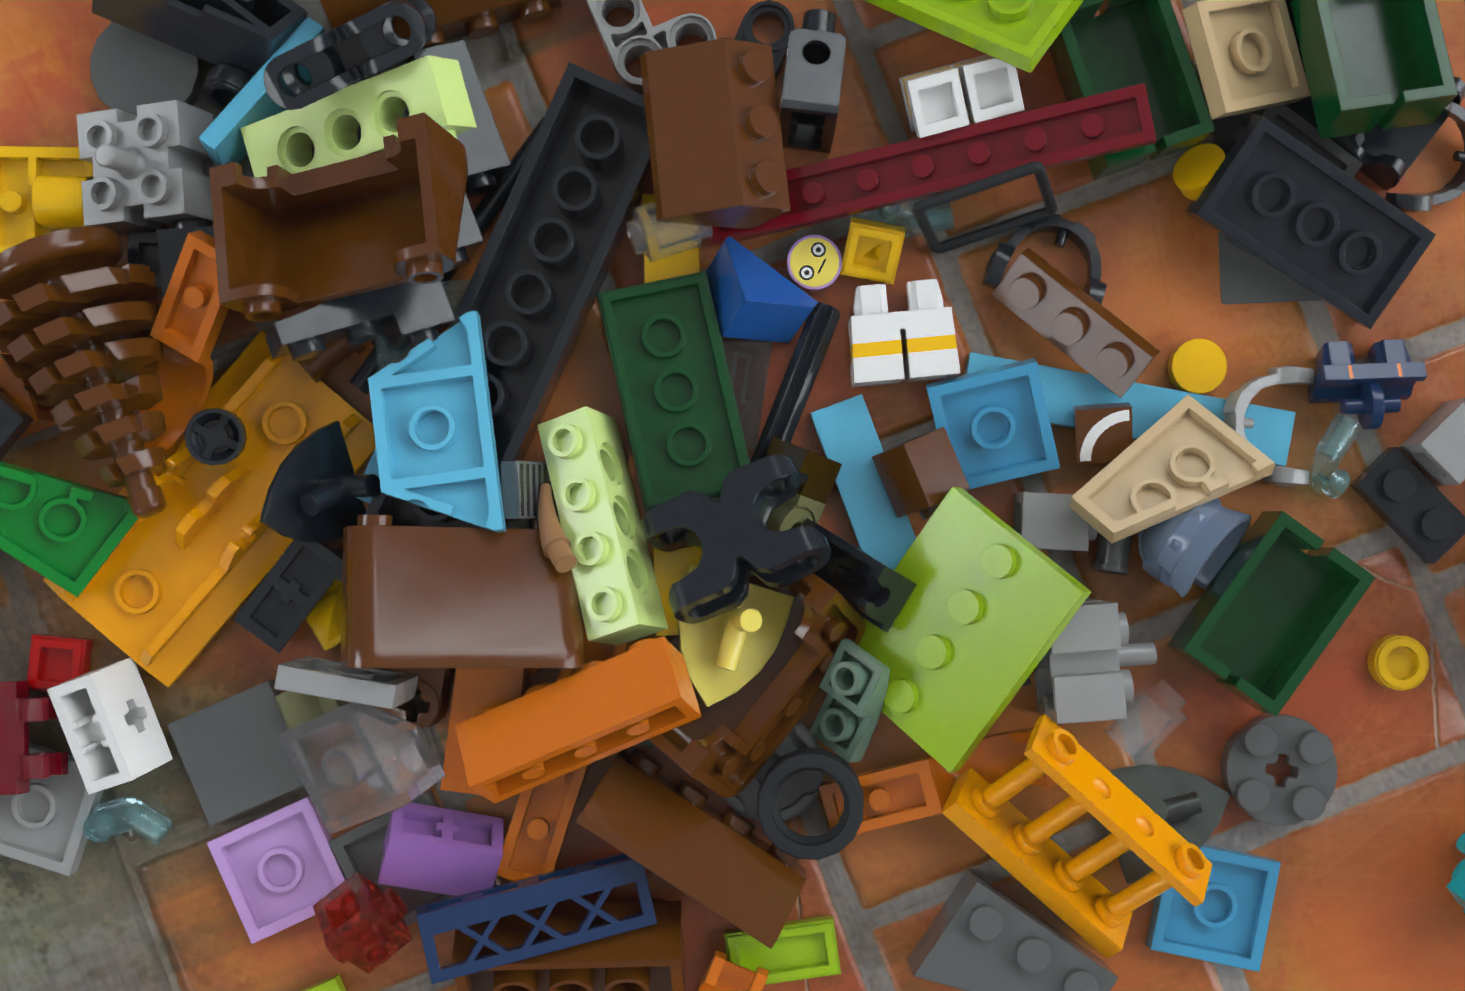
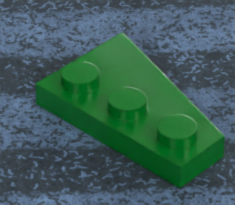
[0,461,138,598]

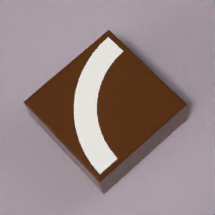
[1073,402,1133,464]

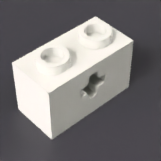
[47,658,173,795]

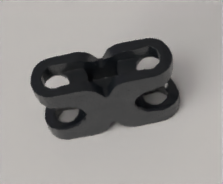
[264,0,437,110]
[641,454,831,624]

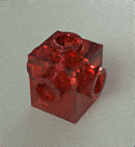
[313,871,413,974]

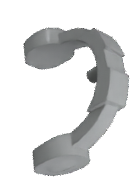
[1222,366,1315,487]

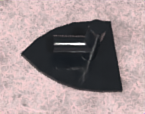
[259,421,381,543]

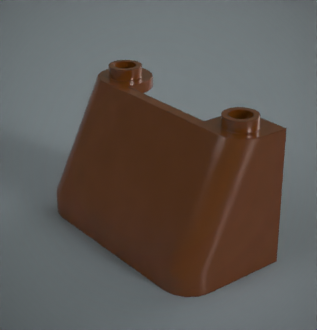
[209,112,468,322]
[340,514,584,668]
[648,573,866,798]

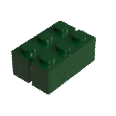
[1049,0,1215,180]
[1290,0,1458,139]
[1167,511,1376,717]

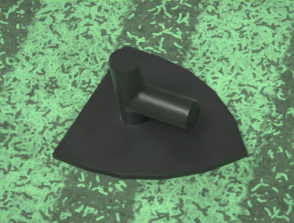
[1108,765,1231,884]

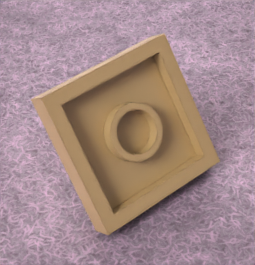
[1182,0,1311,120]

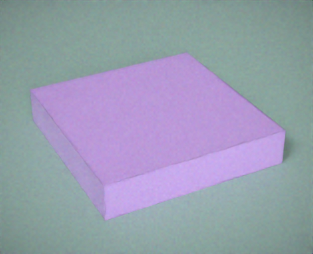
[207,794,355,944]

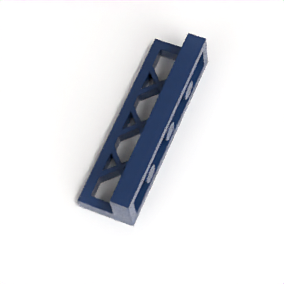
[416,853,657,984]

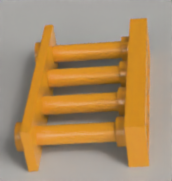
[942,713,1212,959]

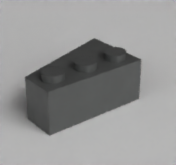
[907,869,1118,991]

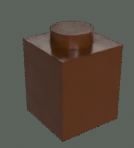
[872,427,970,520]

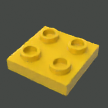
[0,146,93,253]

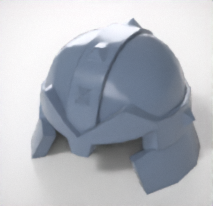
[1137,498,1252,598]

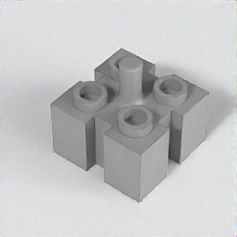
[77,100,213,236]
[1034,598,1157,724]

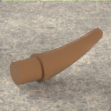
[538,483,577,573]

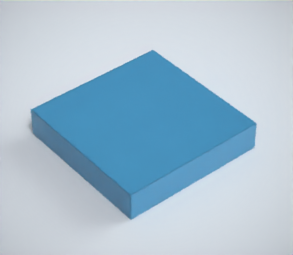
[925,358,1060,490]
[1146,844,1281,972]

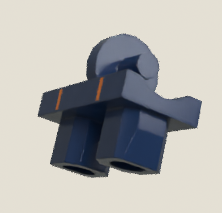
[1307,339,1427,430]

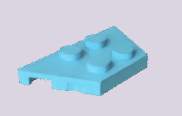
[368,311,506,533]

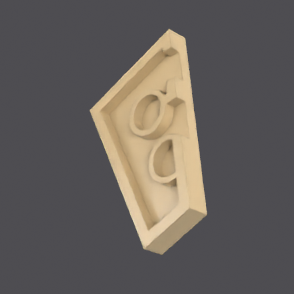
[1070,394,1275,543]

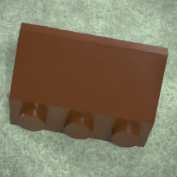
[640,38,791,229]

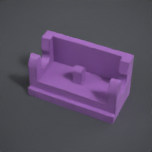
[377,800,504,896]

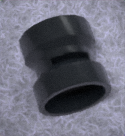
[184,408,248,466]

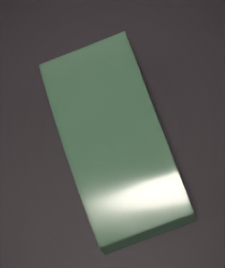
[809,639,890,763]

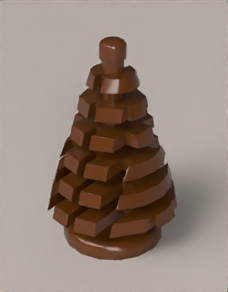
[0,226,167,518]

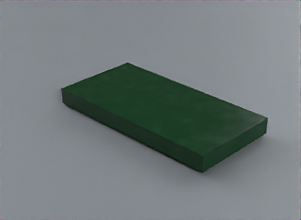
[597,271,750,513]

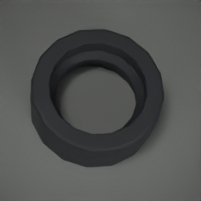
[757,748,864,860]

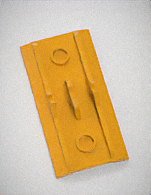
[43,330,376,688]

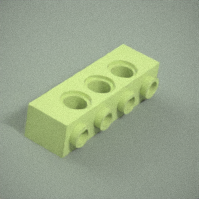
[240,55,477,177]
[537,406,668,645]

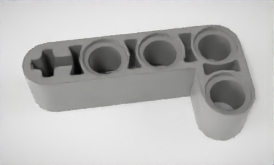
[584,0,717,95]

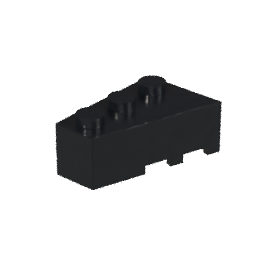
[92,0,308,77]

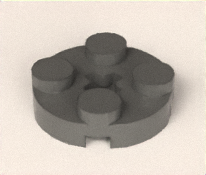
[1221,713,1337,826]

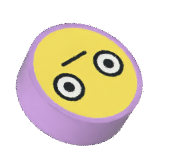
[787,235,842,292]

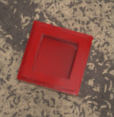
[27,633,93,692]

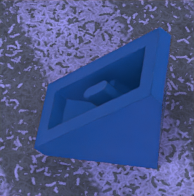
[706,236,818,343]

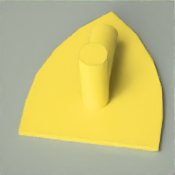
[678,565,794,707]

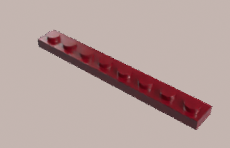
[708,83,1157,247]

